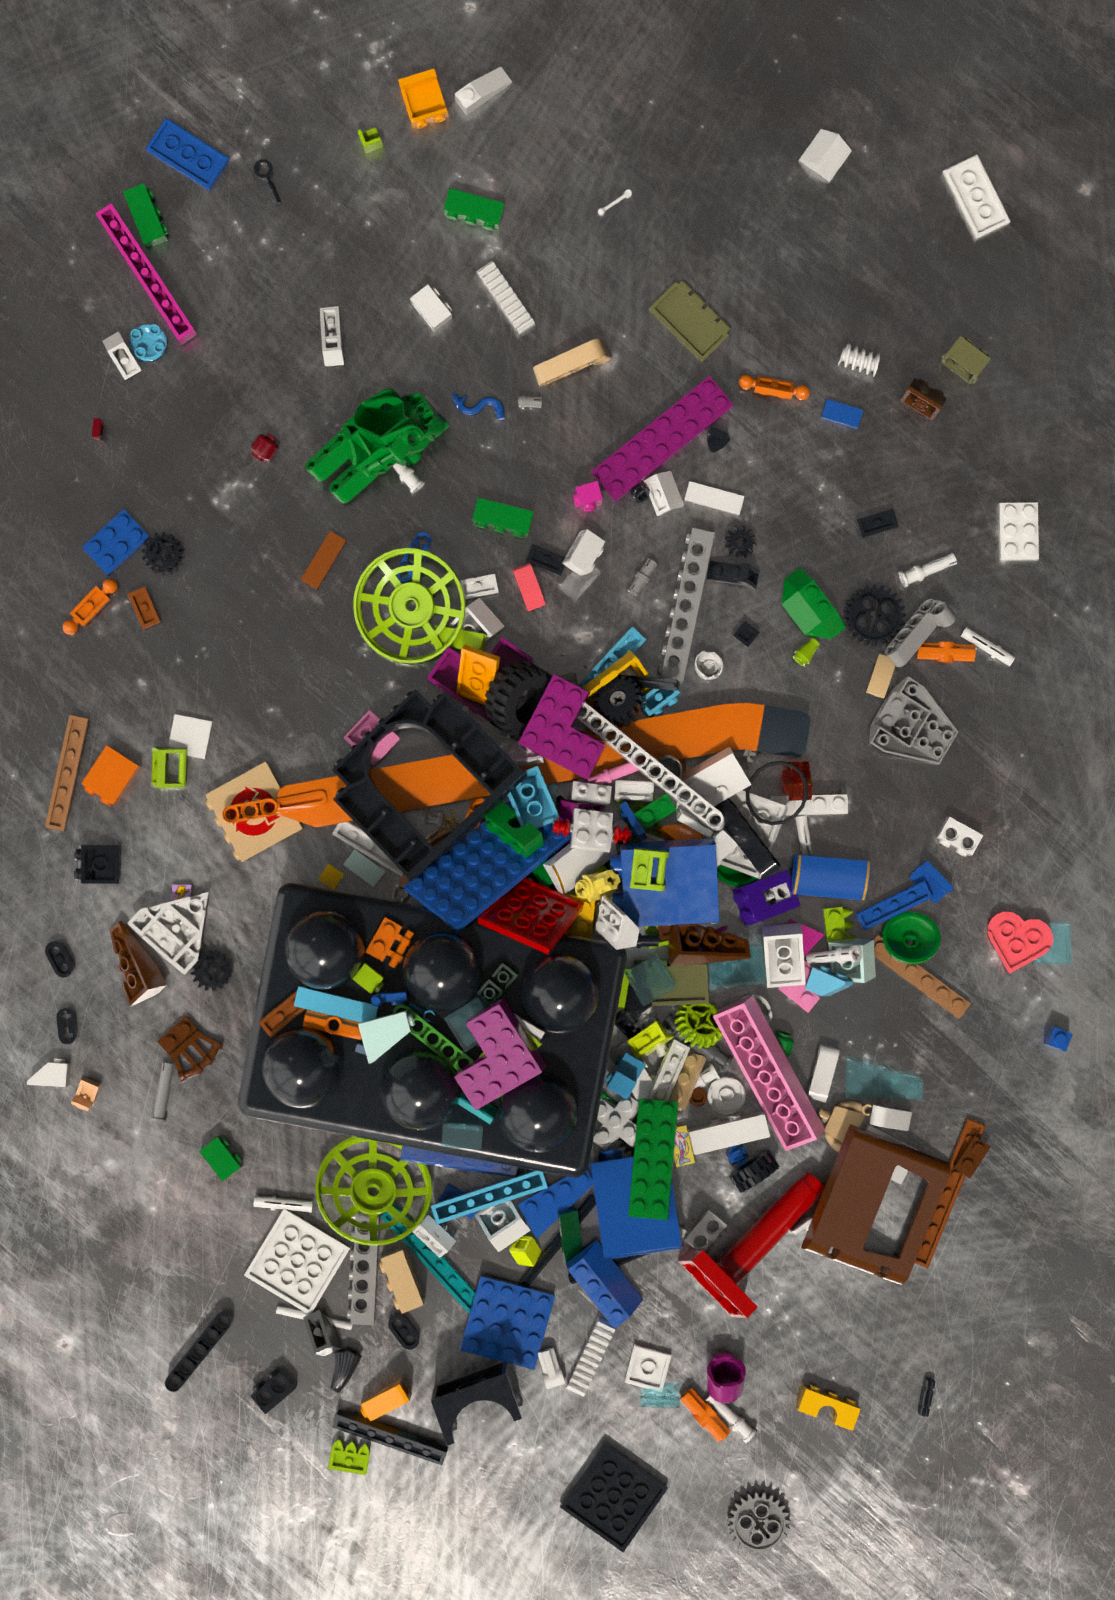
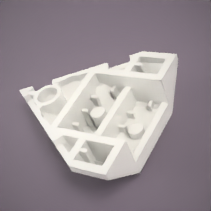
[127,892,209,975]

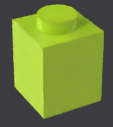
[353,963,385,994]

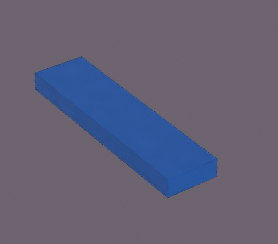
[855,880,933,931]

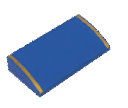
[791,855,871,901]

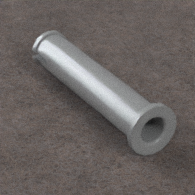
[151,1062,174,1122]

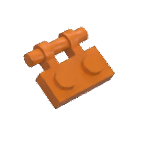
[366,917,414,968]

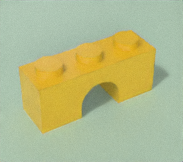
[796,1384,861,1431]

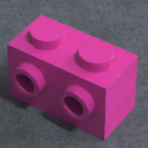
[572,481,603,513]

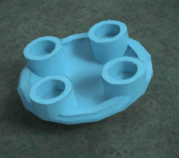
[129,324,167,361]

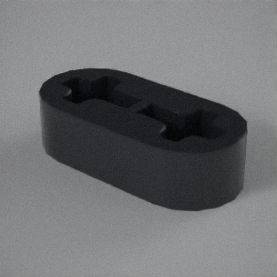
[56,1008,77,1045]

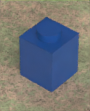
[1043,1026,1073,1052]

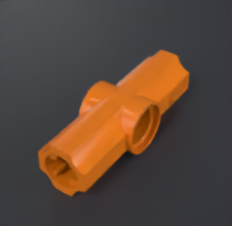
[916,642,976,663]
[303,1010,362,1040]
[679,1387,731,1442]

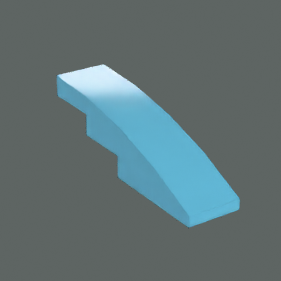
[579,627,647,690]
[294,986,379,1022]

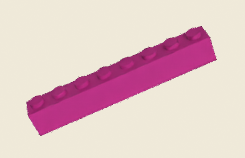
[95,203,197,345]

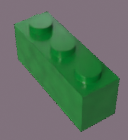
[123,183,168,249]
[443,188,505,231]
[472,498,534,538]

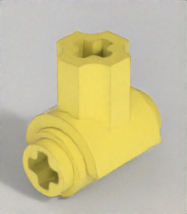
[575,870,621,902]

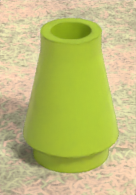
[793,638,820,666]

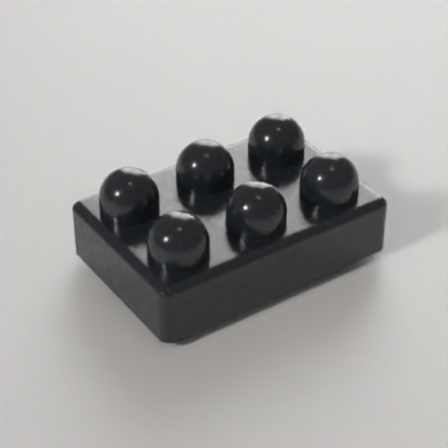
[237,883,627,1178]

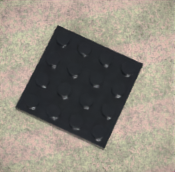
[560,1442,668,1553]

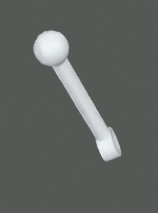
[598,189,632,215]

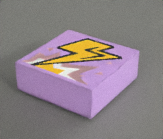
[172,884,192,901]

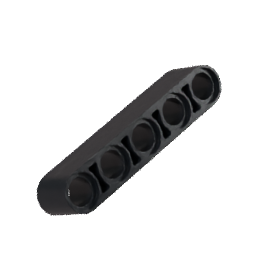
[715,798,781,879]
[165,1311,234,1392]

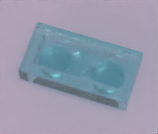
[640,1393,680,1408]

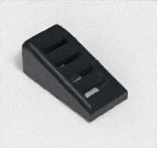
[615,1008,646,1040]

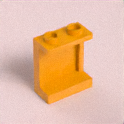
[398,69,449,129]

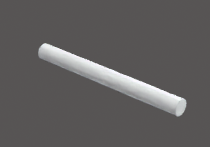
[276,1306,353,1330]

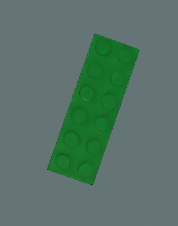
[628,1099,679,1221]

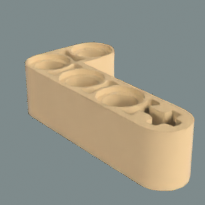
[533,339,611,386]

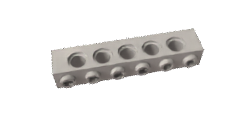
[347,1211,380,1325]

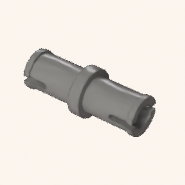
[627,558,658,597]

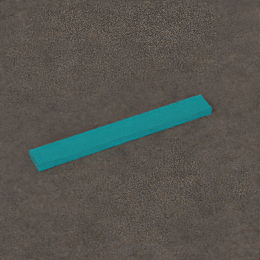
[380,1202,476,1314]

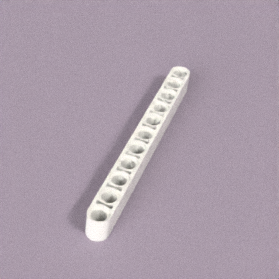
[577,703,725,831]

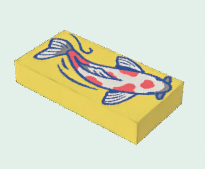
[674,1125,695,1167]

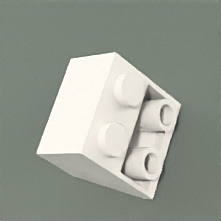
[596,895,640,950]

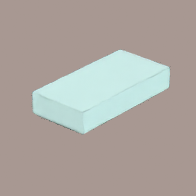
[343,849,385,887]

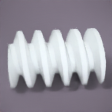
[838,343,880,377]

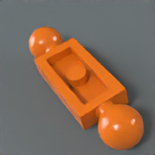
[739,374,810,400]
[62,578,118,635]

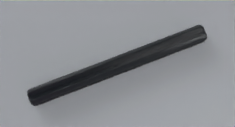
[519,1195,596,1287]

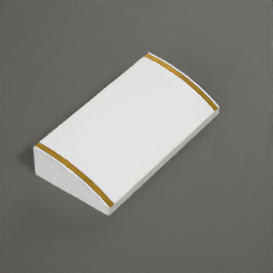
[543,838,620,895]

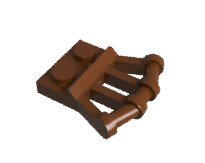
[157,1015,223,1082]

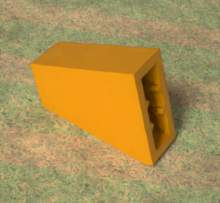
[360,1378,412,1421]

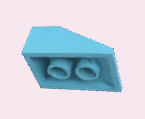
[508,766,560,829]

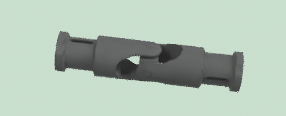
[662,1013,733,1071]

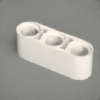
[807,1044,840,1103]
[869,1105,912,1131]

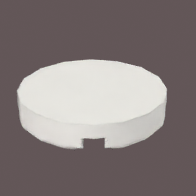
[707,1076,746,1115]

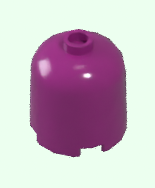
[707,1354,746,1403]

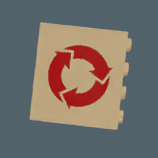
[205,762,304,862]

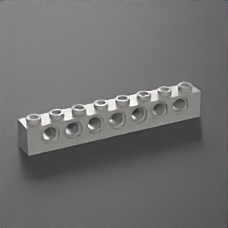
[657,528,715,683]

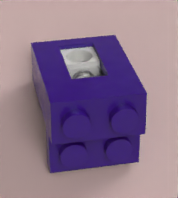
[732,870,801,926]

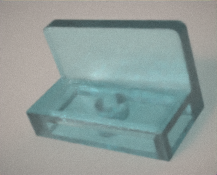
[442,1122,483,1150]

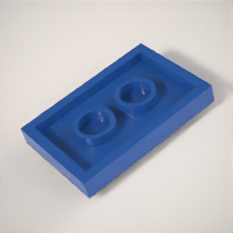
[82,509,149,576]

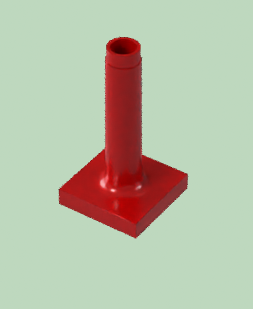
[678,1172,825,1318]

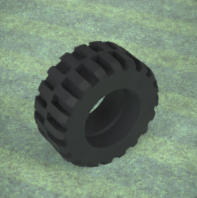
[485,661,552,738]

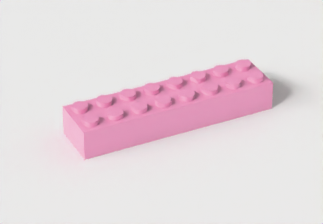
[713,995,825,1151]

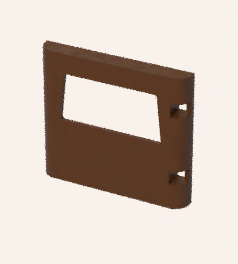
[801,1124,950,1285]

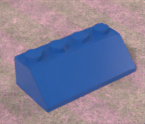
[566,1240,643,1329]

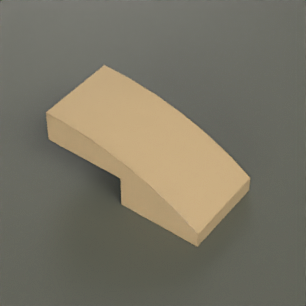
[866,654,895,698]

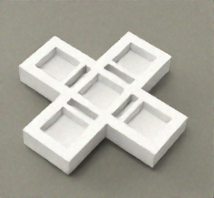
[593,1095,639,1151]

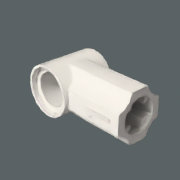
[538,1347,566,1389]

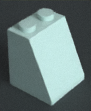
[358,1010,415,1064]

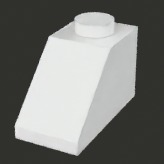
[102,331,142,380]
[27,1058,71,1087]

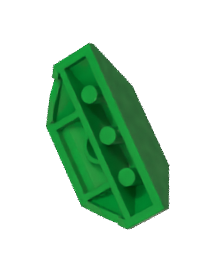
[781,567,846,640]

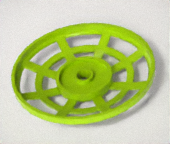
[353,548,466,663]
[315,1136,432,1246]

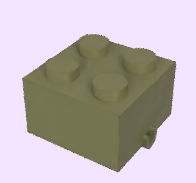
[941,336,991,384]

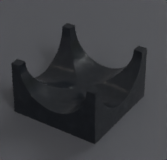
[431,1362,522,1446]

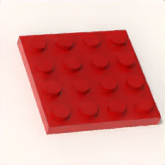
[478,878,584,955]

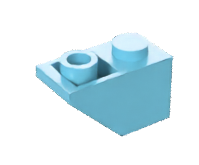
[805,965,853,996]

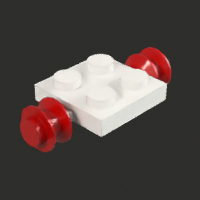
[552,808,631,853]

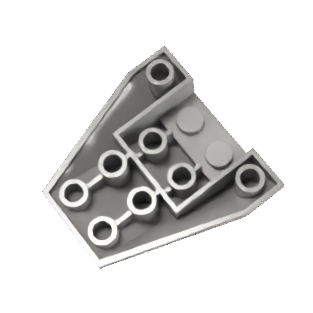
[869,676,958,765]

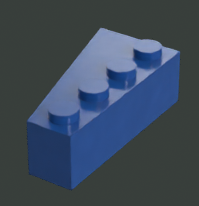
[518,1169,593,1238]

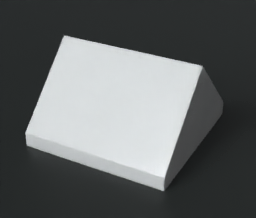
[799,129,852,182]

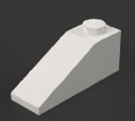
[455,67,512,116]
[320,306,344,367]

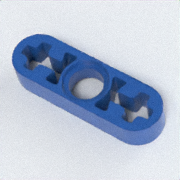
[396,532,432,584]

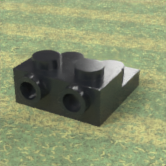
[74,845,119,884]

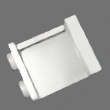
[567,781,612,812]

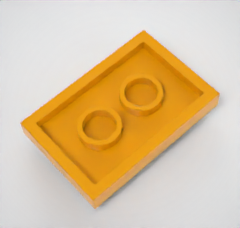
[456,645,500,705]

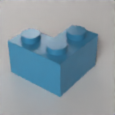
[605,1052,646,1099]

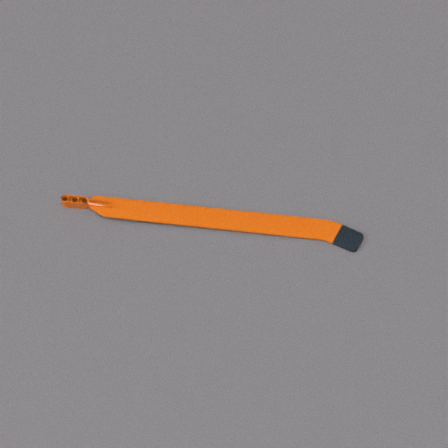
[222,703,811,827]

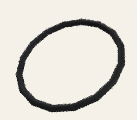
[746,761,808,826]

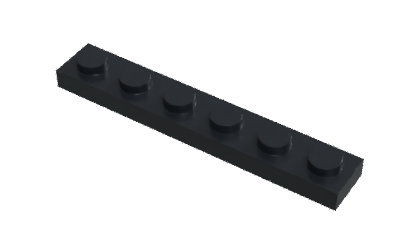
[332,1409,449,1465]

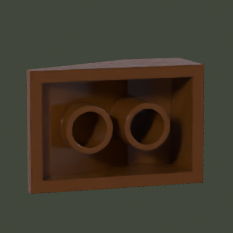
[900,378,947,420]

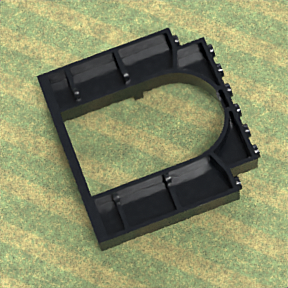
[332,689,527,882]

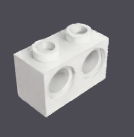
[936,817,983,857]
[684,1209,727,1254]

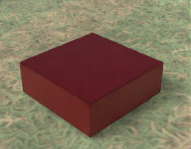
[92,418,104,441]

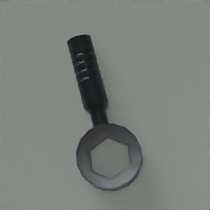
[254,159,282,206]

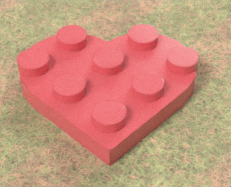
[988,912,1053,974]

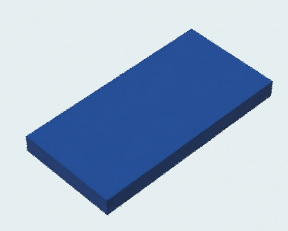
[145,118,230,191]

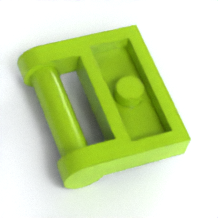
[630,848,669,891]

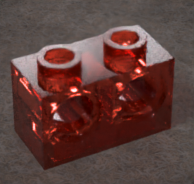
[782,761,812,801]

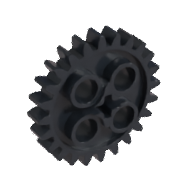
[843,584,906,647]

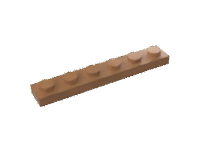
[45,715,89,832]
[874,935,971,1019]

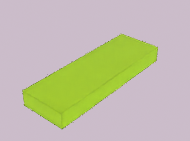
[430,625,487,651]

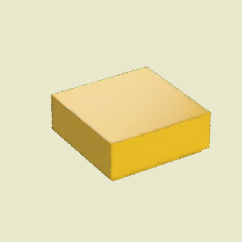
[318,864,345,890]

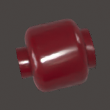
[251,433,279,462]

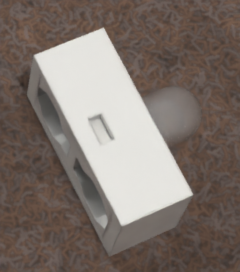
[413,1215,456,1258]

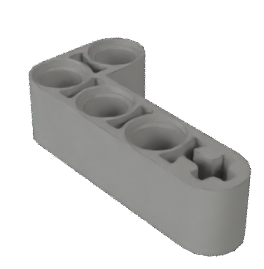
[885,599,956,667]

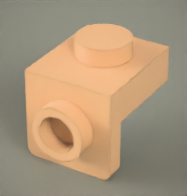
[71,1076,101,1111]

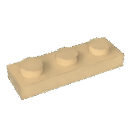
[668,1052,706,1111]

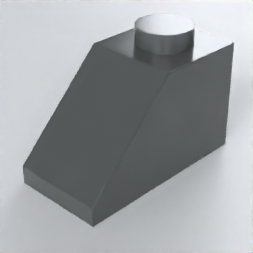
[303,1310,341,1356]

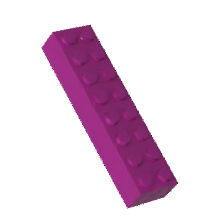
[591,376,734,504]

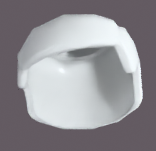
[694,650,724,680]

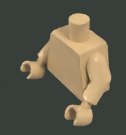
[817,1100,873,1152]

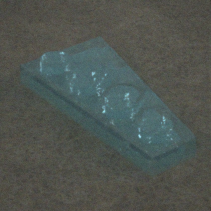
[845,1059,923,1100]

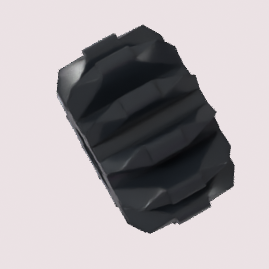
[724,526,757,558]

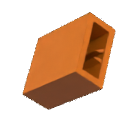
[81,745,141,806]

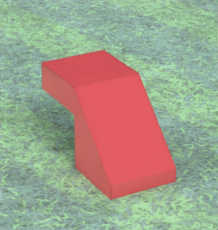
[513,563,546,611]

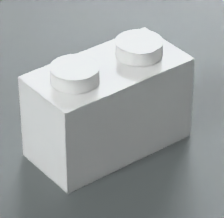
[410,285,452,332]
[562,529,605,576]

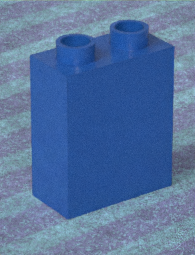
[610,838,719,927]
[590,1150,684,1260]

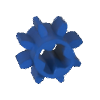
[726,1144,749,1167]

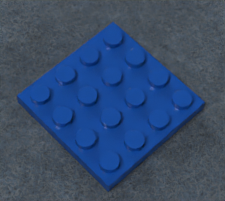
[460,1275,555,1370]

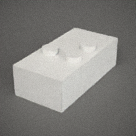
[666,747,751,813]
[687,1111,770,1155]

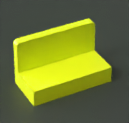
[627,1021,674,1058]

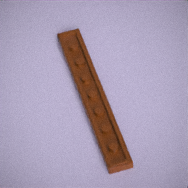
[915,1118,986,1269]

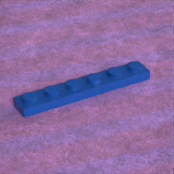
[400,1146,517,1177]

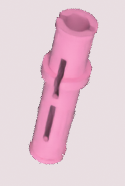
[587,757,643,785]

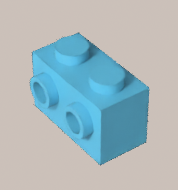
[642,678,680,718]

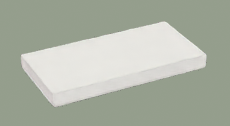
[942,155,1011,240]

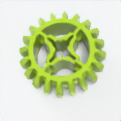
[674,1003,723,1049]

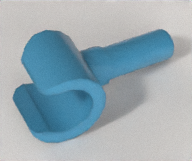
[408,1002,435,1022]

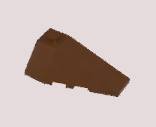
[109,921,166,1006]
[668,923,751,965]

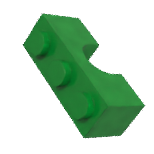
[485,802,544,858]

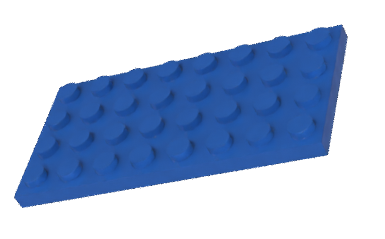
[404,801,571,933]

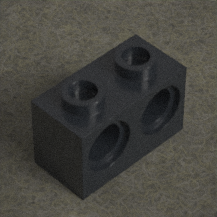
[250,1368,297,1414]

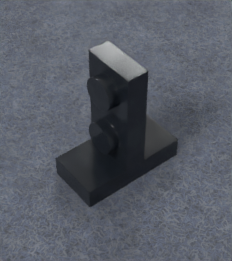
[707,561,760,589]

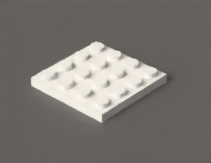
[710,790,788,879]
[244,1209,351,1314]

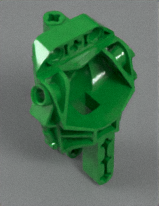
[305,388,450,504]

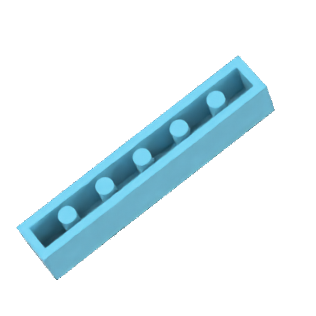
[431,1170,548,1224]

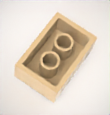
[379,1245,425,1313]

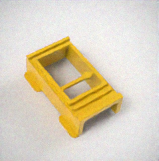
[582,650,653,726]

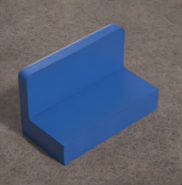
[909,860,954,903]

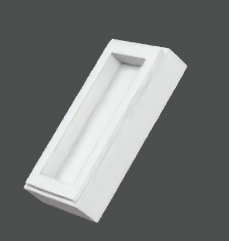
[615,780,654,802]

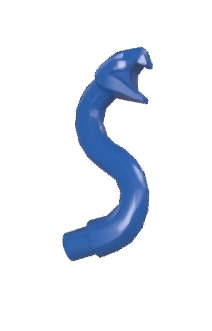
[452,393,505,420]

